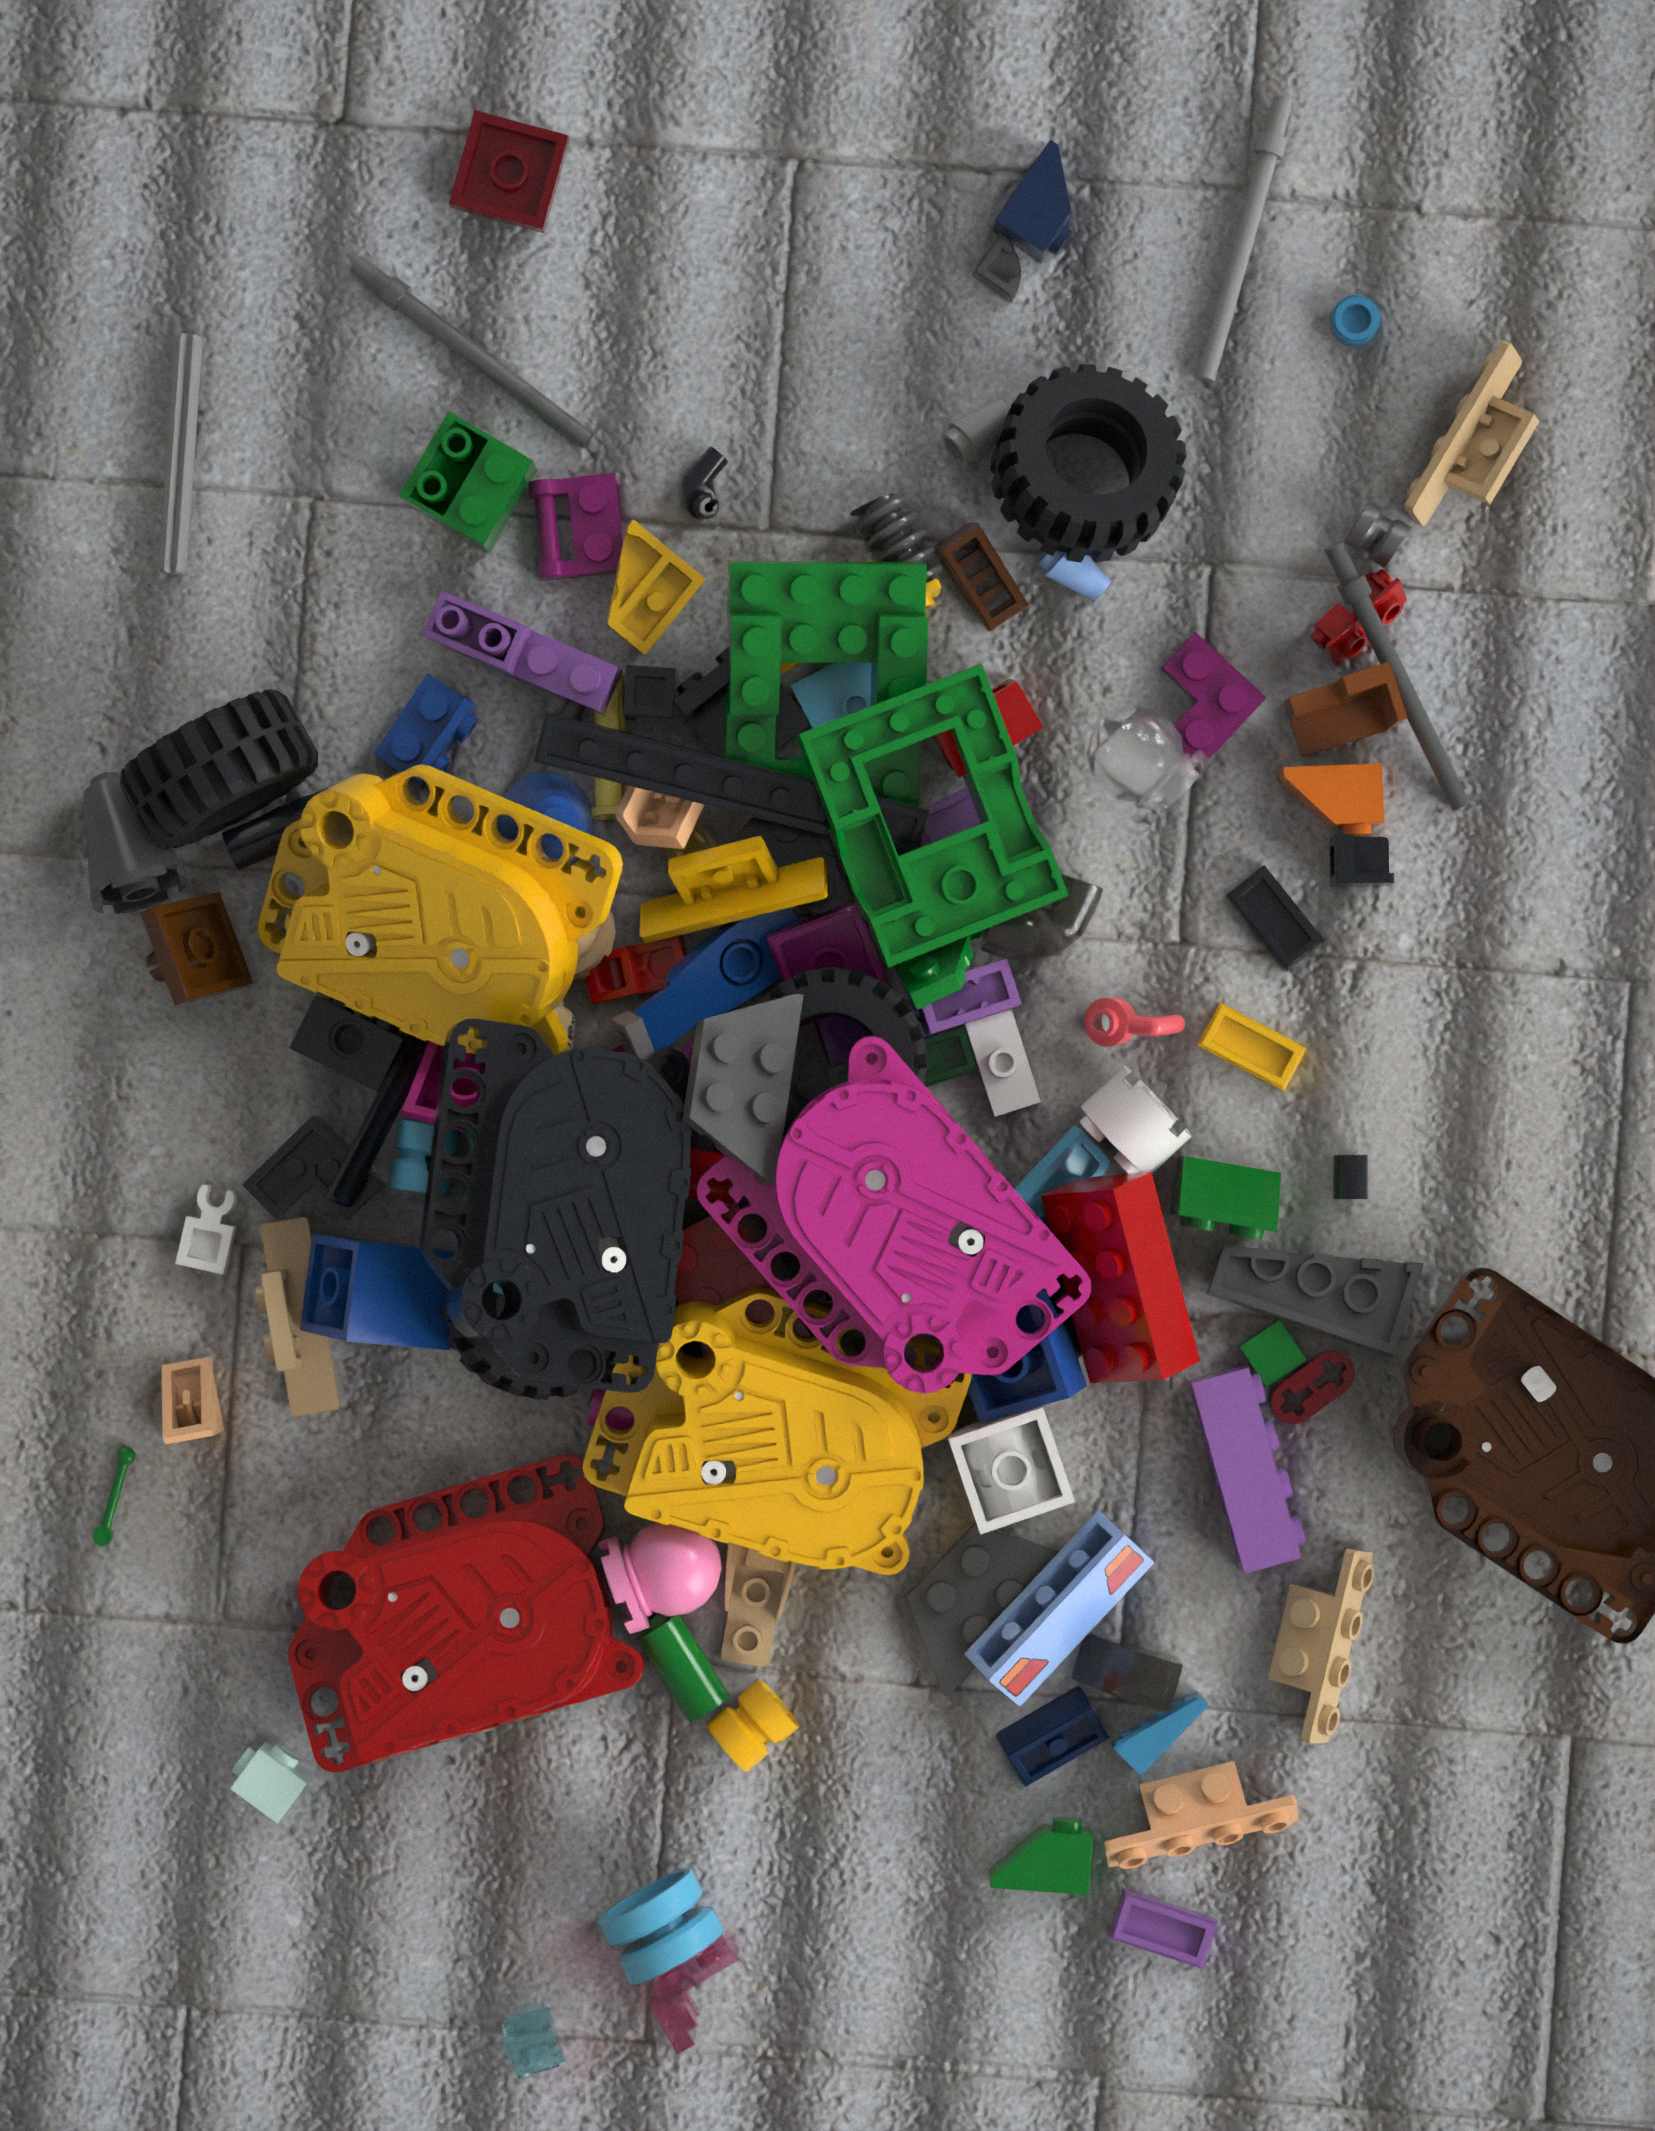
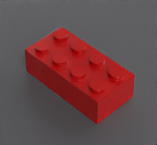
[1041,1172,1200,1383]
[674,1202,813,1389]

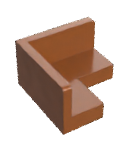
[1284,661,1407,757]

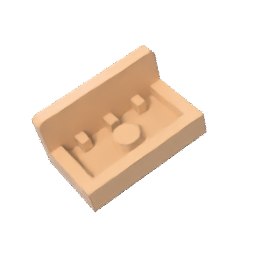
[615,740,705,849]

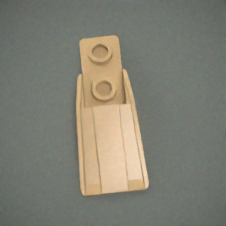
[721,1483,796,1667]

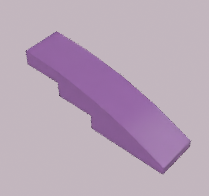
[814,958,1022,1067]

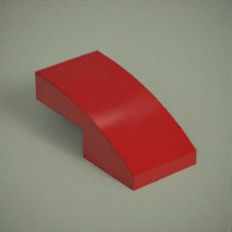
[586,935,687,1004]

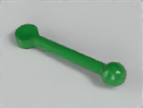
[93,1446,136,1546]

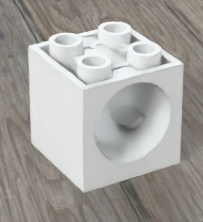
[947,1406,1075,1535]

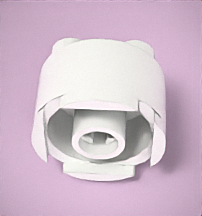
[1079,1065,1192,1174]

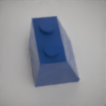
[300,1233,455,1350]

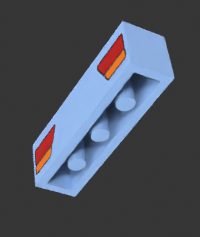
[964,1510,1155,1706]

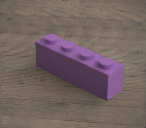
[1187,1365,1306,1574]

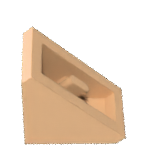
[162,1356,224,1445]

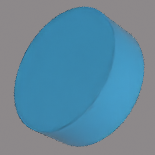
[1330,295,1380,347]

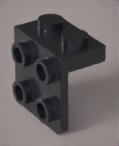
[673,646,808,756]

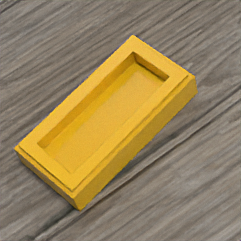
[1196,1002,1307,1091]

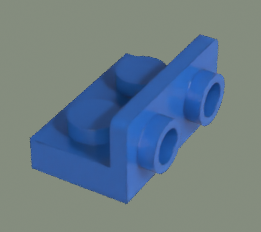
[374,673,479,788]

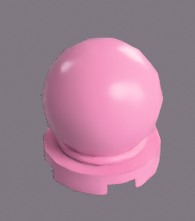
[598,1522,722,1634]

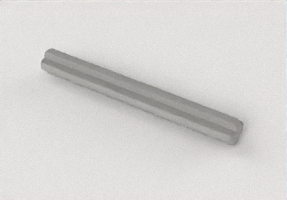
[158,333,203,575]

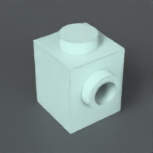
[230,1742,313,1824]

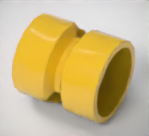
[706,1678,799,1772]

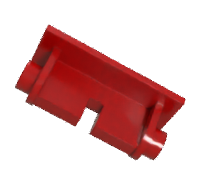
[1310,569,1407,667]

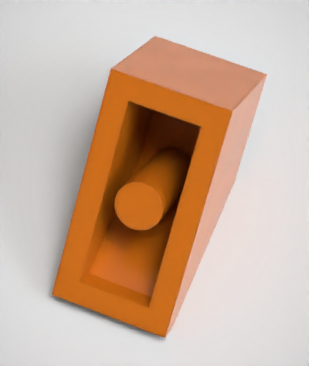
[1278,763,1384,836]

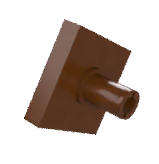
[140,892,254,1006]

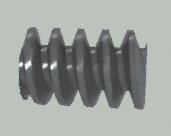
[850,493,944,583]

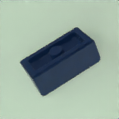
[996,1686,1110,1787]

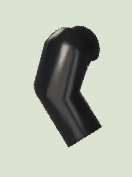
[682,446,728,520]

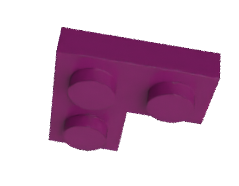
[1161,632,1266,771]

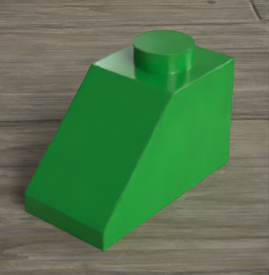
[988,1817,1093,1895]

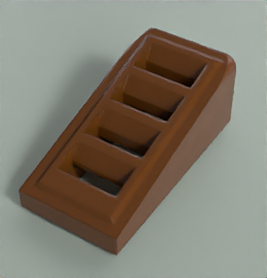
[934,522,1029,632]

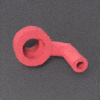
[1084,997,1185,1047]

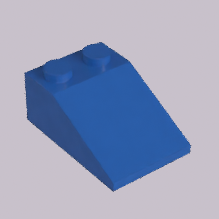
[968,1288,1087,1423]

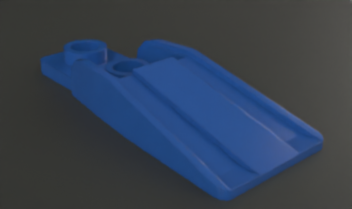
[632,907,800,1050]

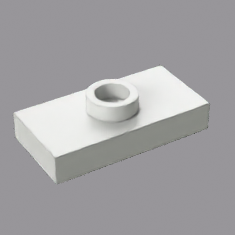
[965,1009,1041,1117]

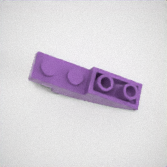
[422,590,623,715]

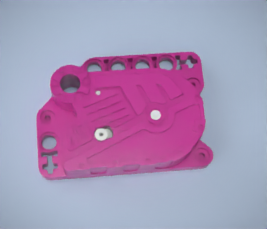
[697,1036,1092,1394]

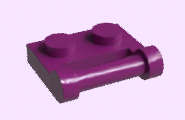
[528,473,623,581]

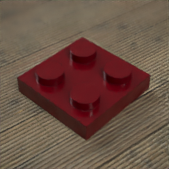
[449,110,570,233]

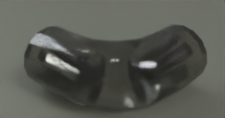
[980,874,1103,962]

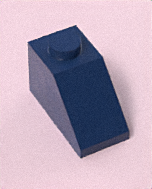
[993,139,1073,263]

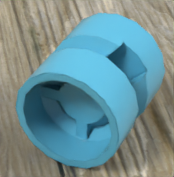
[387,1119,460,1196]

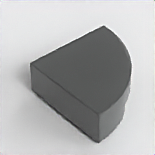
[972,232,1021,303]

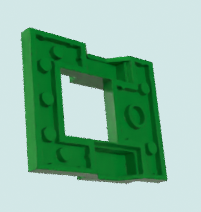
[723,561,929,806]
[796,664,1069,968]

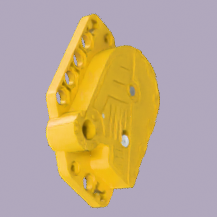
[258,764,623,1055]
[583,1287,972,1575]

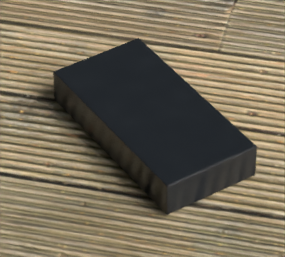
[1225,865,1325,972]

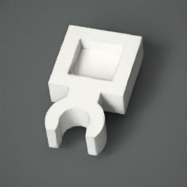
[175,1184,237,1275]

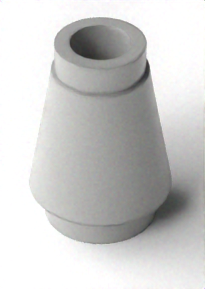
[942,399,1010,467]

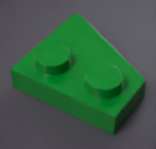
[893,931,981,1010]

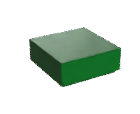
[1238,1319,1307,1387]

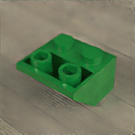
[399,411,538,554]
[1170,1156,1281,1240]

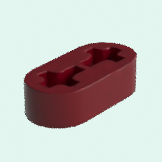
[1269,1350,1355,1424]

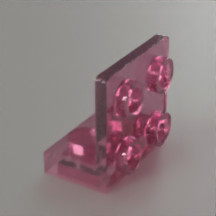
[647,1933,740,2055]

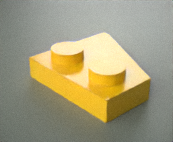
[605,519,706,655]

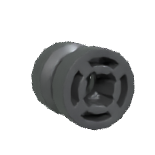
[1343,501,1411,568]

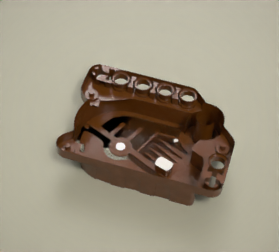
[1393,1267,1655,1643]

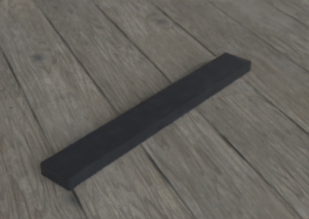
[533,712,929,854]

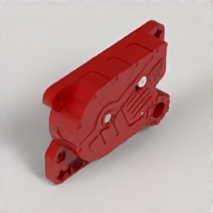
[288,1454,645,1772]

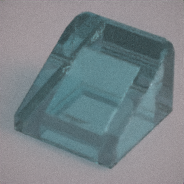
[502,2007,565,2079]

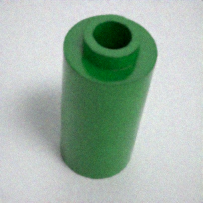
[637,1613,731,1723]

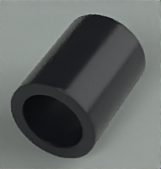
[1333,1155,1368,1199]

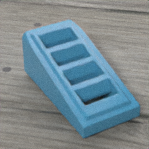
[1110,1691,1208,1774]

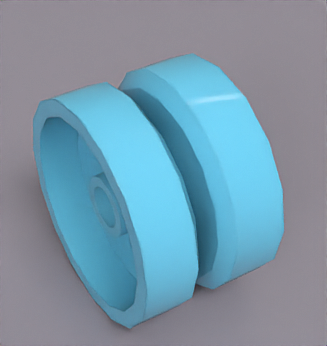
[596,1868,724,1985]

